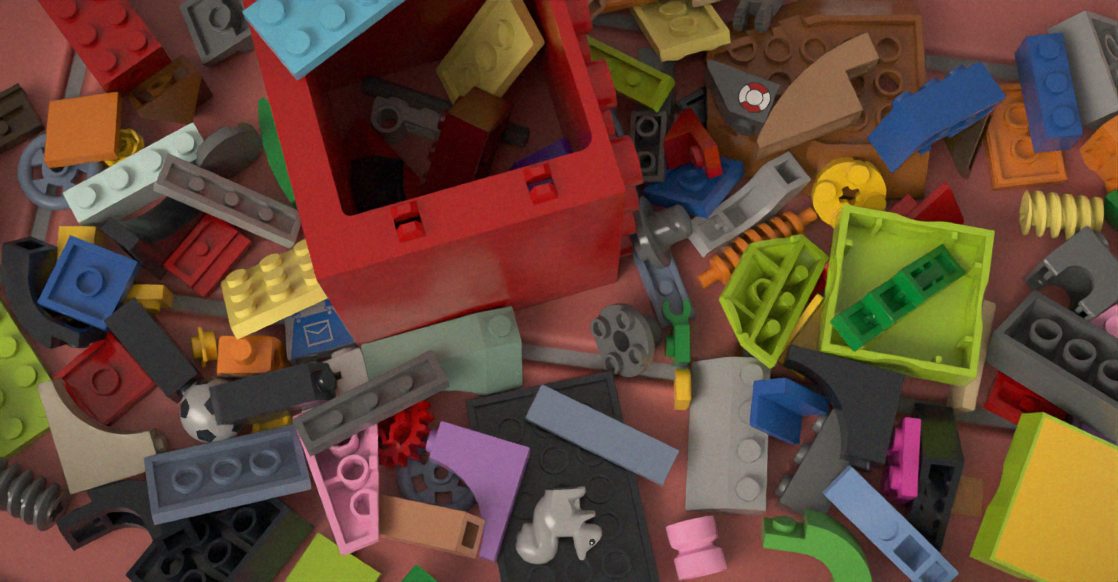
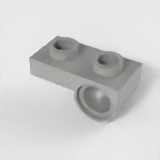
[371,96,441,145]

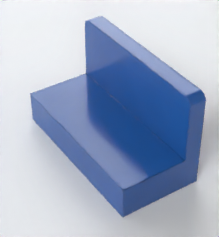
[750,378,829,445]

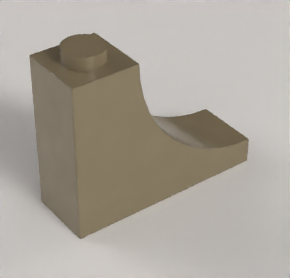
[37,378,169,494]

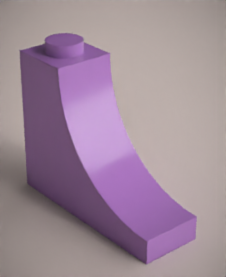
[426,421,531,563]

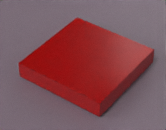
[52,331,158,427]

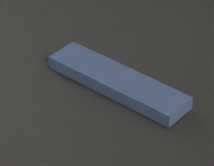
[525,384,679,486]

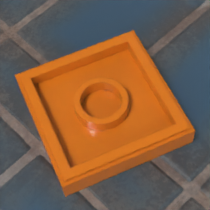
[44,92,123,168]

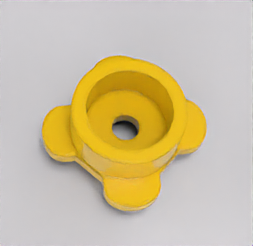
[190,326,217,368]

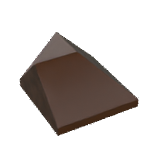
[124,54,213,125]

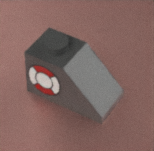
[704,59,779,136]

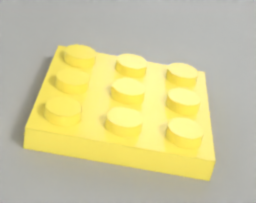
[220,239,328,340]

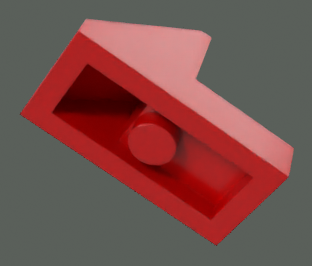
[663,108,723,179]

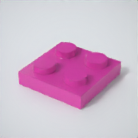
[881,417,921,506]

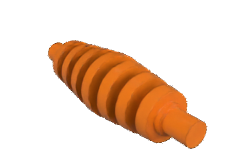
[697,207,817,289]

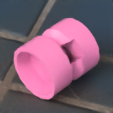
[666,516,727,581]

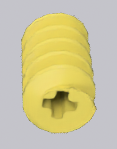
[1019,190,1104,240]

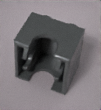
[1023,226,1118,321]

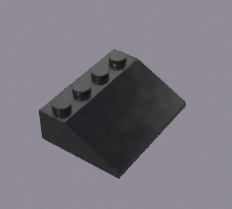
[126,497,314,582]

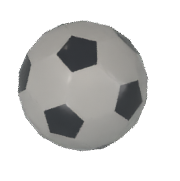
[179,377,244,444]

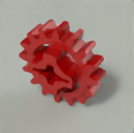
[378,400,435,470]

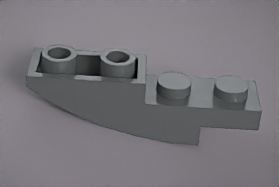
[630,48,677,183]

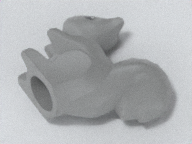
[515,486,602,564]

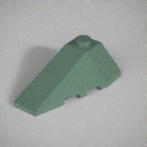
[361,306,523,396]

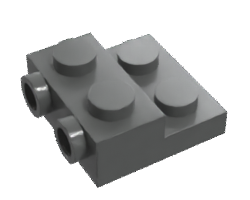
[178,0,255,68]

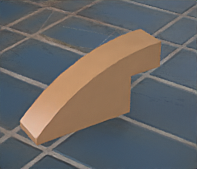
[752,33,879,161]

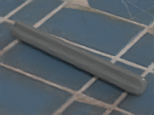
[361,75,530,147]

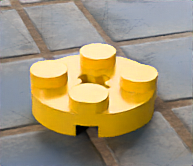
[811,157,886,228]

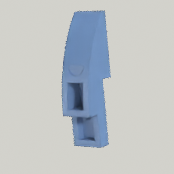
[822,465,959,582]

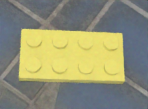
[436,0,545,105]

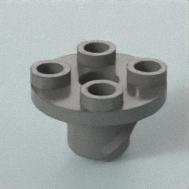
[632,197,692,269]
[590,303,661,377]

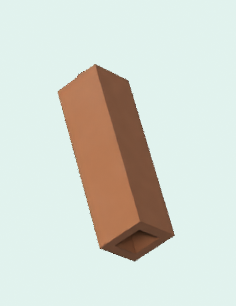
[379,494,485,559]

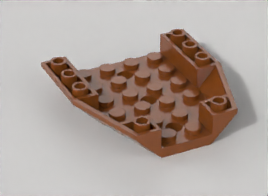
[703,0,930,199]

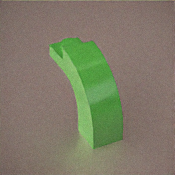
[761,508,872,582]

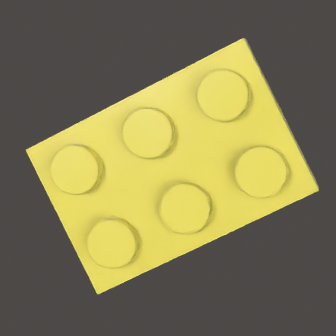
[630,0,731,62]

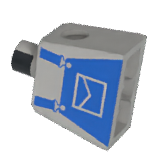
[284,299,361,366]

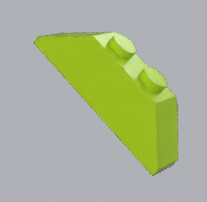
[719,234,829,369]

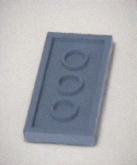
[143,424,312,525]

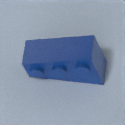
[867,61,1006,173]

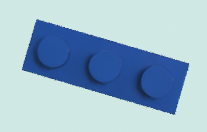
[1014,32,1083,153]

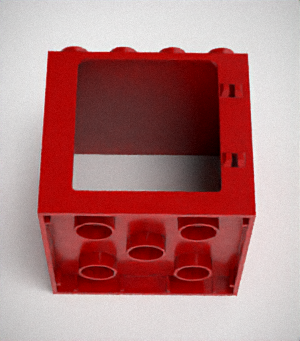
[242,0,643,349]

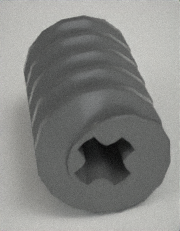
[0,457,72,531]

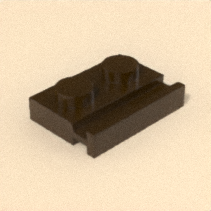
[0,83,46,154]

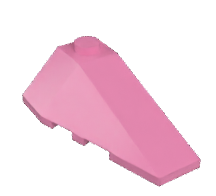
[292,410,379,556]

